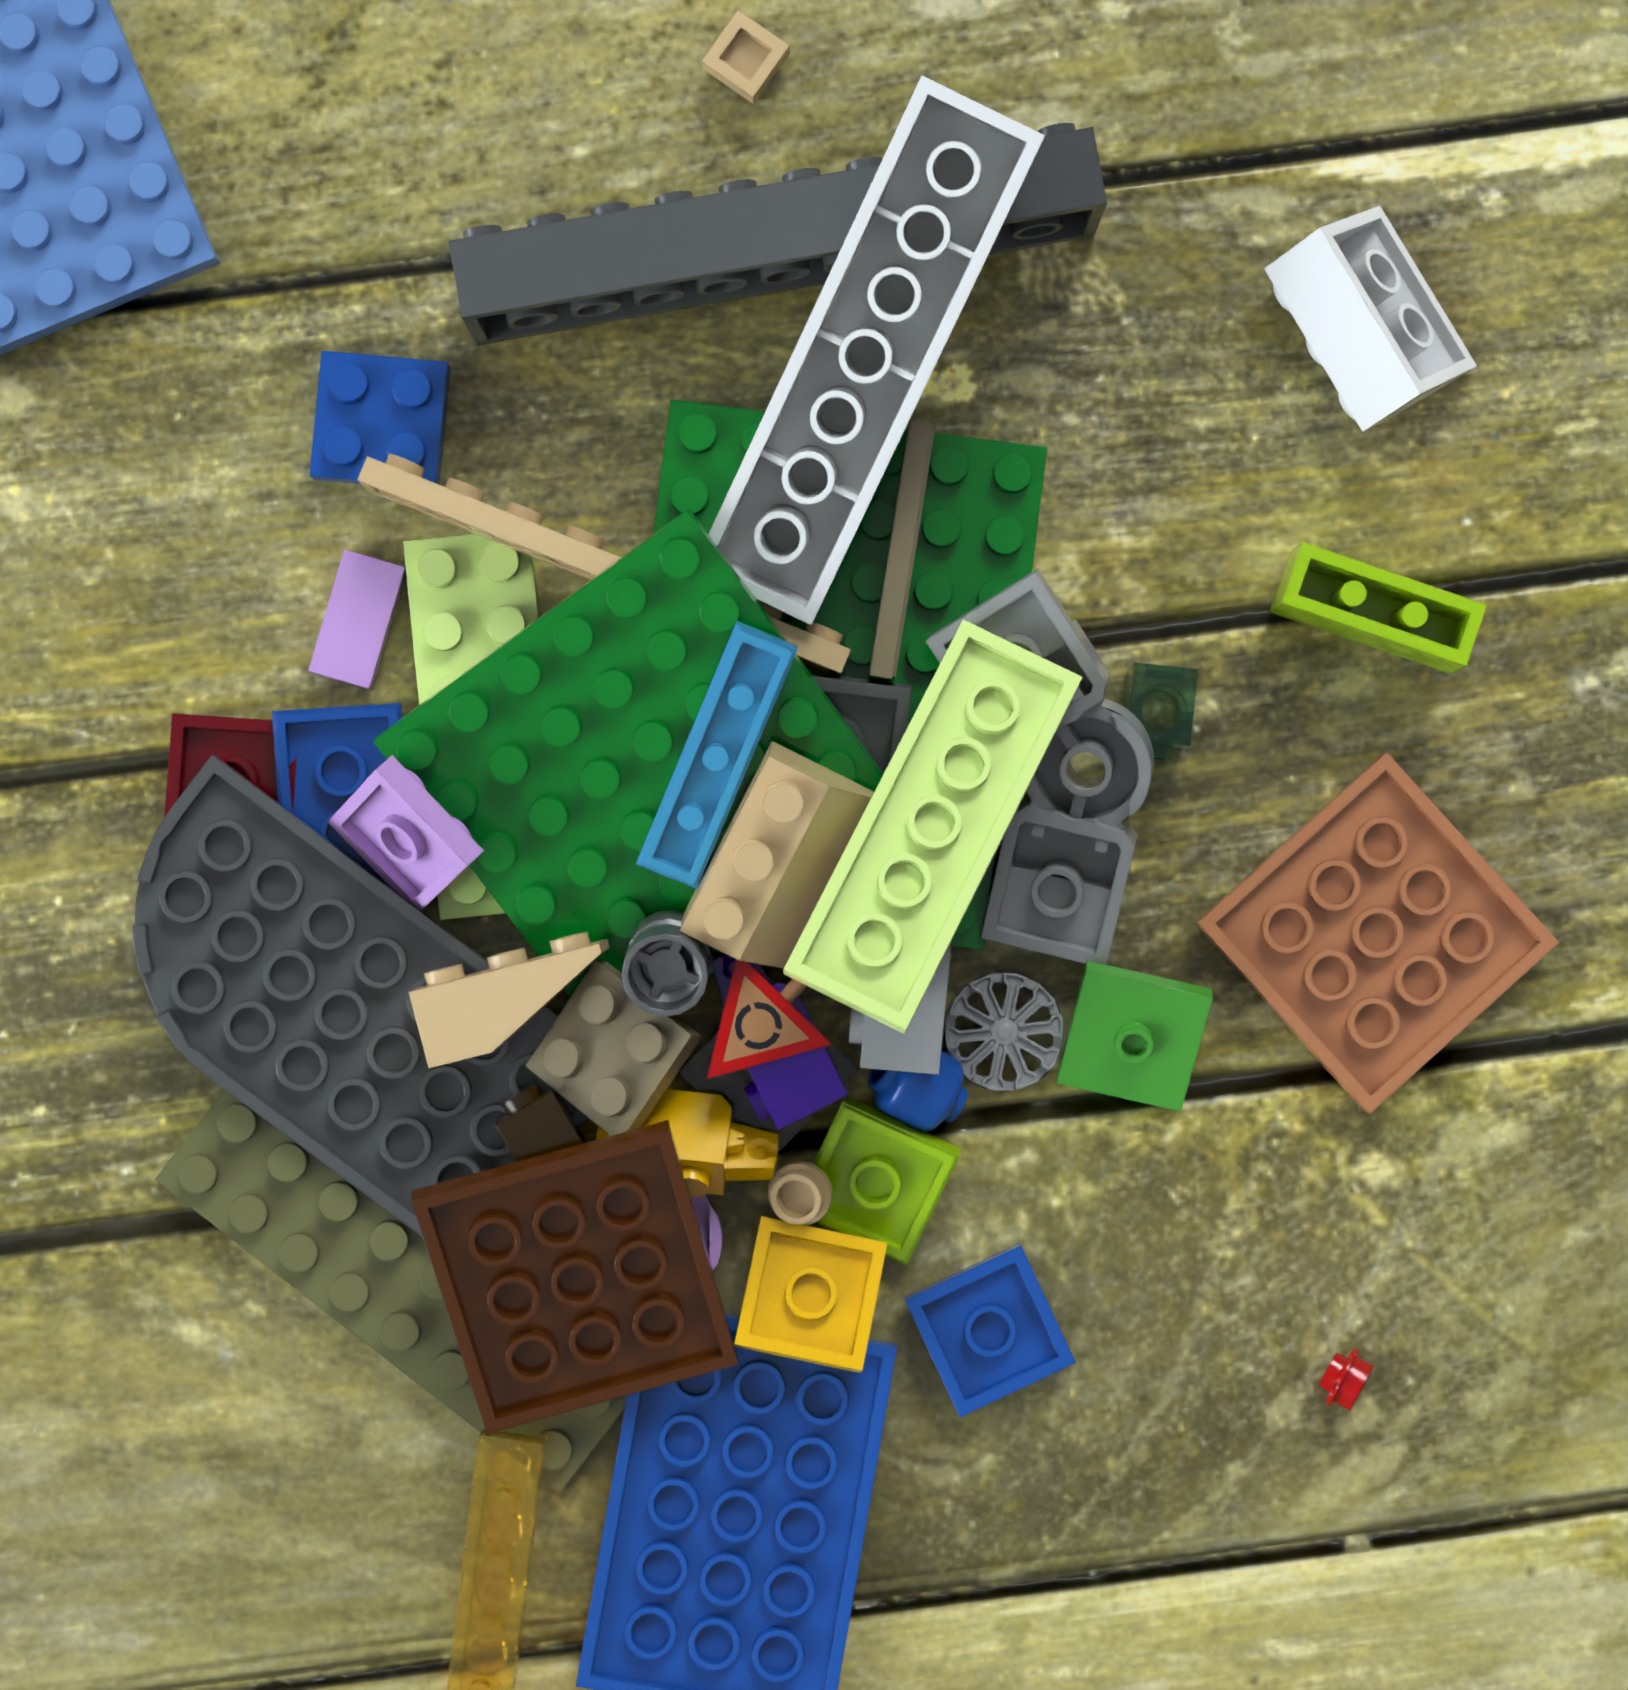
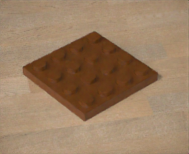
[411,1120,739,1434]

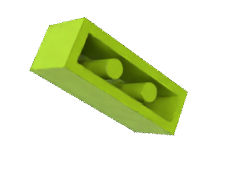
[1269,542,1487,674]

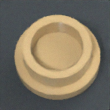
[768,1161,833,1226]

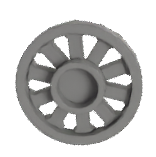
[944,972,1064,1092]

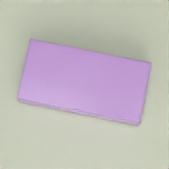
[308,549,406,690]

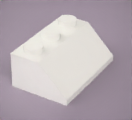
[1264,206,1477,432]

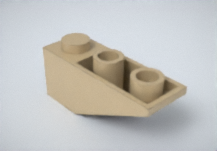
[409,931,610,1068]

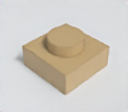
[701,10,790,104]

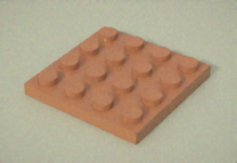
[1195,752,1559,1114]

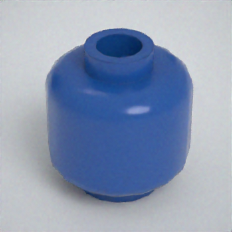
[868,1050,968,1132]

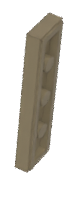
[868,419,935,682]

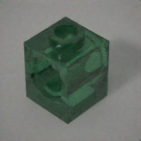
[1123,662,1198,760]

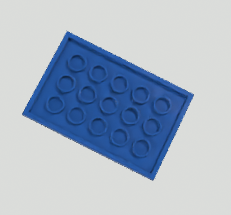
[576,1313,897,1690]

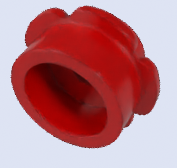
[1319,1349,1374,1411]

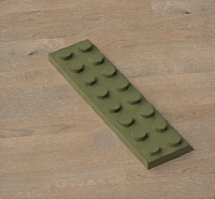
[155,1089,627,1493]

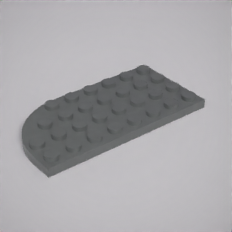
[132,755,587,1237]

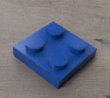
[310,351,451,485]
[904,1243,1076,1417]

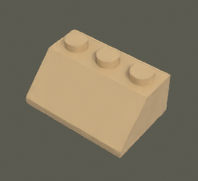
[680,741,874,968]

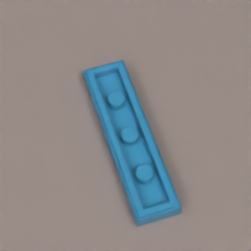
[636,621,798,889]

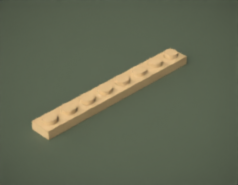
[357,454,851,676]

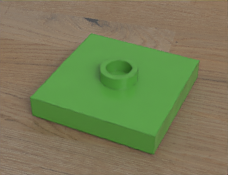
[1056,960,1213,1112]

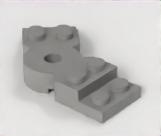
[926,568,1154,965]

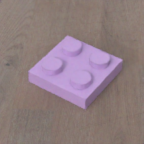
[328,755,484,911]

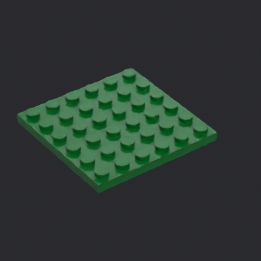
[373,508,884,997]

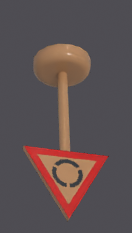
[707,959,832,1079]

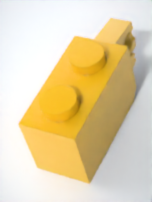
[596,1089,778,1197]

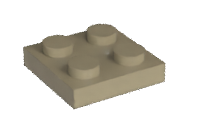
[526,960,702,1136]

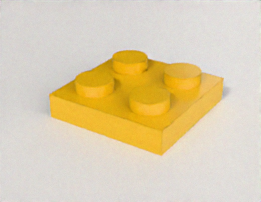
[734,1216,888,1373]

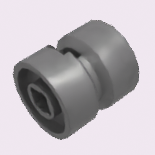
[621,909,713,1017]

